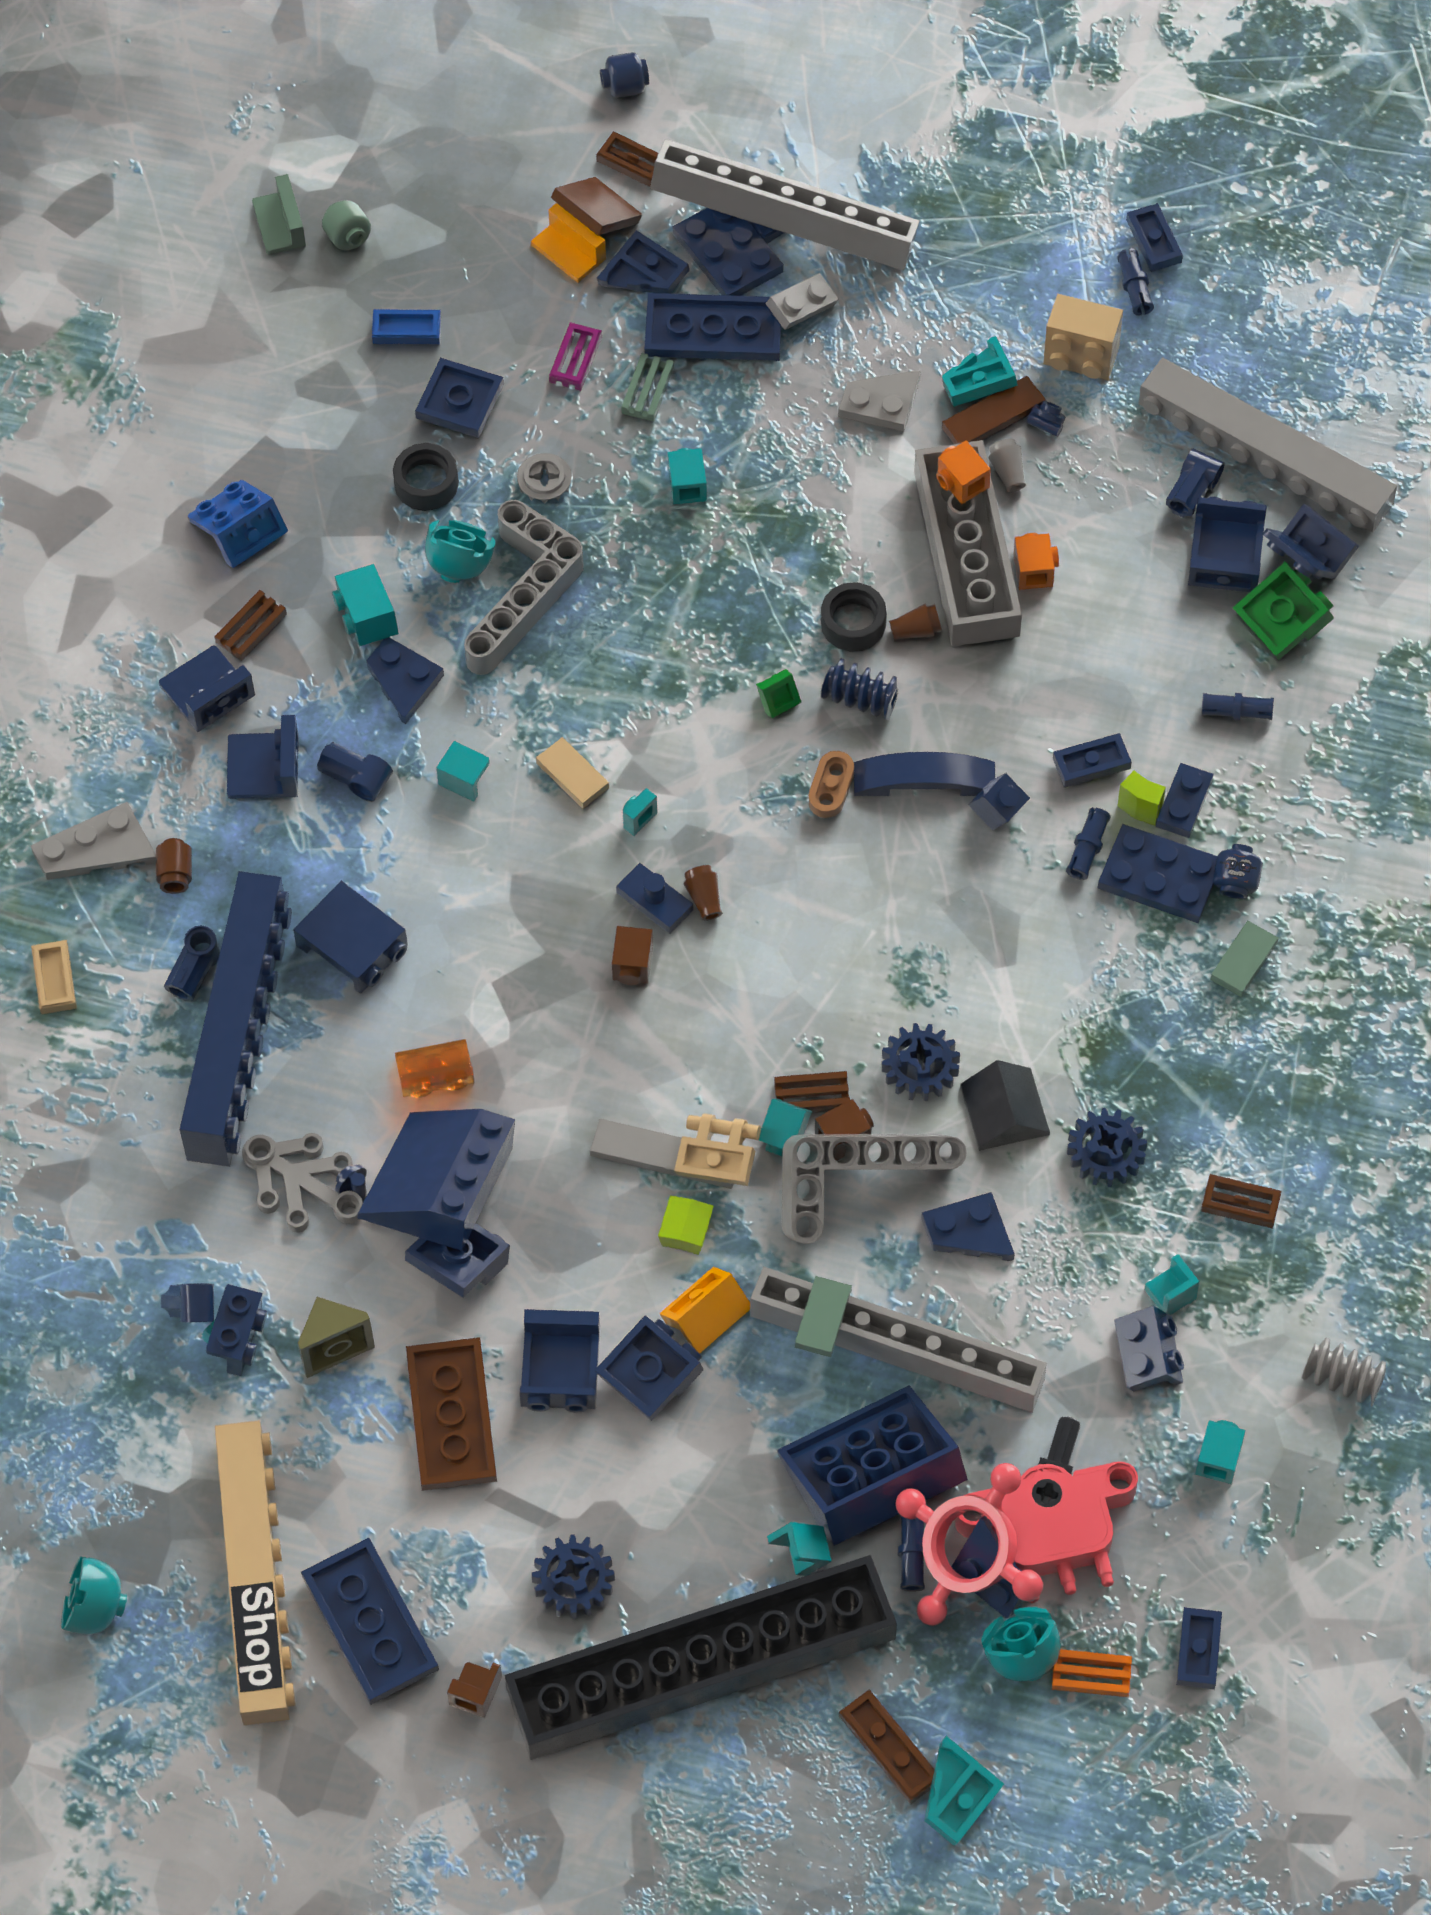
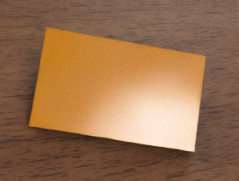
[531,203,606,283]
[659,1266,750,1354]

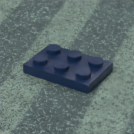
[672,208,784,296]
[1097,824,1217,923]

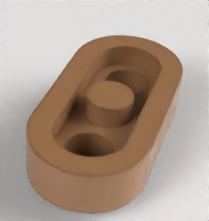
[809,751,854,818]

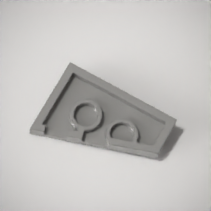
[30,802,156,880]

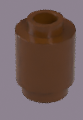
[156,838,192,894]

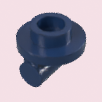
[1027,401,1066,437]
[335,1165,367,1202]

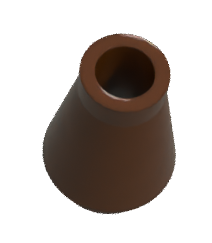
[889,603,942,641]
[683,865,723,921]

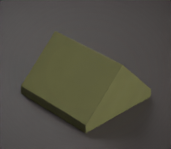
[298,1297,375,1378]

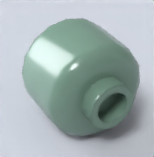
[322,200,371,250]

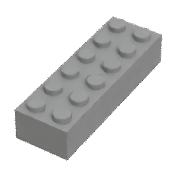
[914,440,1022,647]

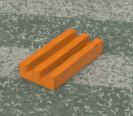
[1051,1649,1132,1697]

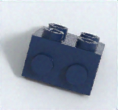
[1263,504,1359,580]

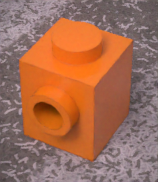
[936,440,991,504]
[1013,533,1059,590]

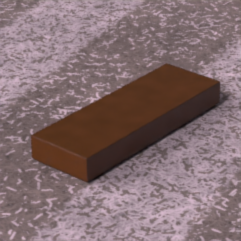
[942,376,1046,444]
[839,1689,934,1805]

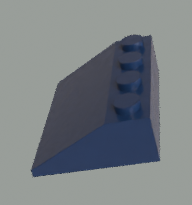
[357,1109,515,1251]
[777,1385,968,1546]

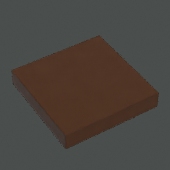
[551,177,642,235]

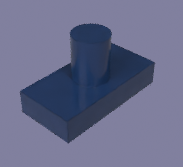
[616,863,694,934]

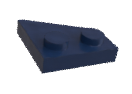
[597,230,690,294]
[366,637,444,724]
[921,1192,1015,1261]
[951,1515,1022,1619]

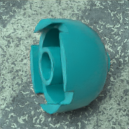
[425,520,495,583]
[61,1556,127,1635]
[981,1607,1061,1681]

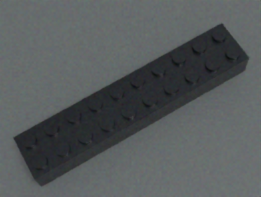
[505,1555,897,1760]

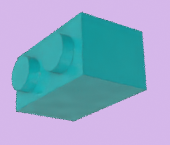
[332,564,399,647]

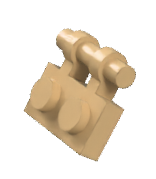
[674,1113,761,1186]

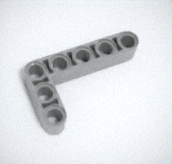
[464,500,584,675]
[782,1134,967,1244]

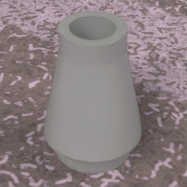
[988,439,1026,492]

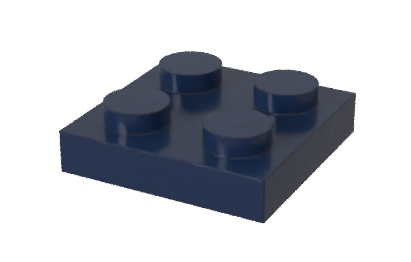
[415,357,504,438]

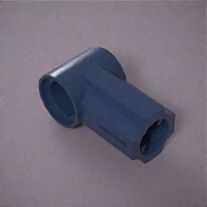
[1166,448,1225,518]
[317,742,393,802]
[164,925,220,1001]
[161,1283,214,1322]

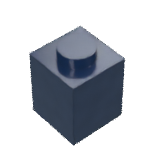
[968,773,1030,830]

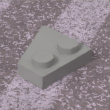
[838,371,921,432]

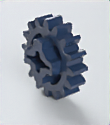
[881,1023,960,1101]
[1067,1108,1147,1187]
[532,1534,615,1619]

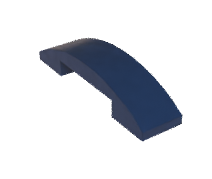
[854,752,995,796]

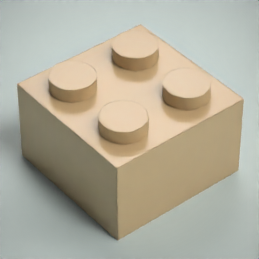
[1043,293,1123,381]

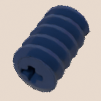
[821,658,898,720]

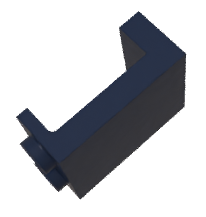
[1188,497,1267,593]
[293,880,408,994]
[519,1309,600,1413]

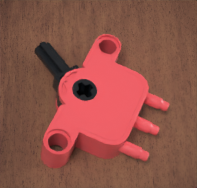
[955,1416,1138,1603]

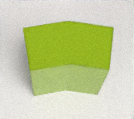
[1117,770,1166,826]
[658,1195,714,1255]

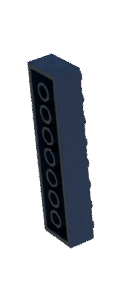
[179,871,292,1167]

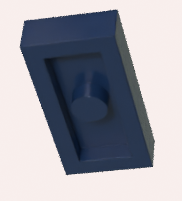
[1126,203,1183,272]
[1053,733,1132,788]
[1156,763,1214,838]
[1176,1607,1222,1690]

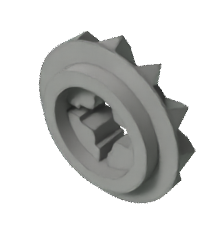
[517,453,572,504]

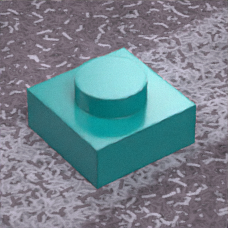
[623,788,658,836]

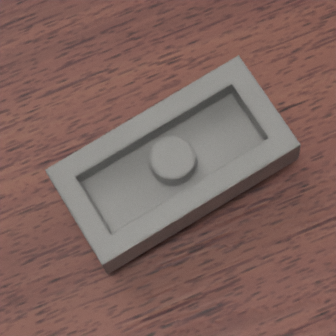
[766,273,839,330]

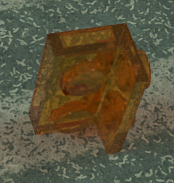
[395,1039,475,1098]

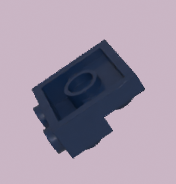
[405,1223,510,1298]
[595,1315,703,1421]

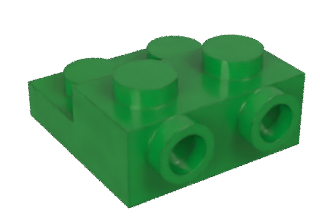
[1233,562,1334,660]

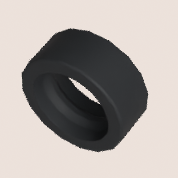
[393,443,459,511]
[821,582,887,652]

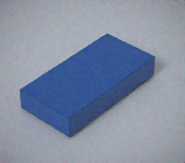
[372,309,441,344]

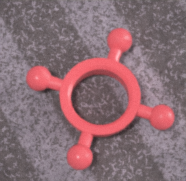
[896,1463,1043,1626]

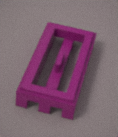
[549,322,602,391]

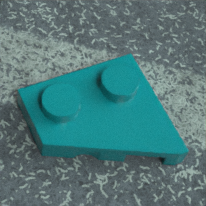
[942,336,1018,407]
[924,1735,1004,1846]

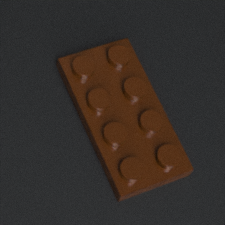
[406,1337,497,1491]

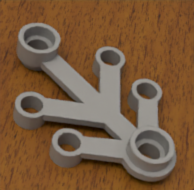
[242,1133,363,1232]

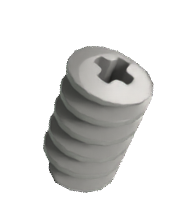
[1301,1337,1386,1407]

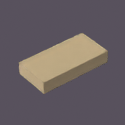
[536,737,609,809]
[31,940,77,1014]

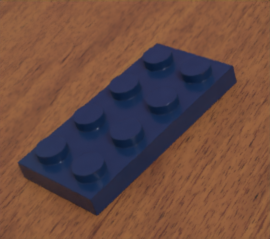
[644,293,781,361]
[301,1538,439,1705]

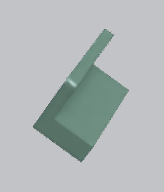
[252,174,306,254]

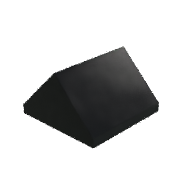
[960,1060,1050,1151]

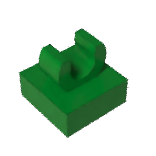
[756,669,802,718]

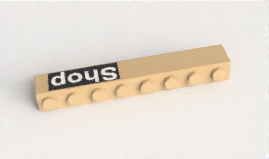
[215,1420,296,1725]

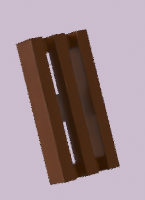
[596,131,659,187]
[214,590,287,661]
[774,1071,850,1112]
[1201,1174,1282,1229]

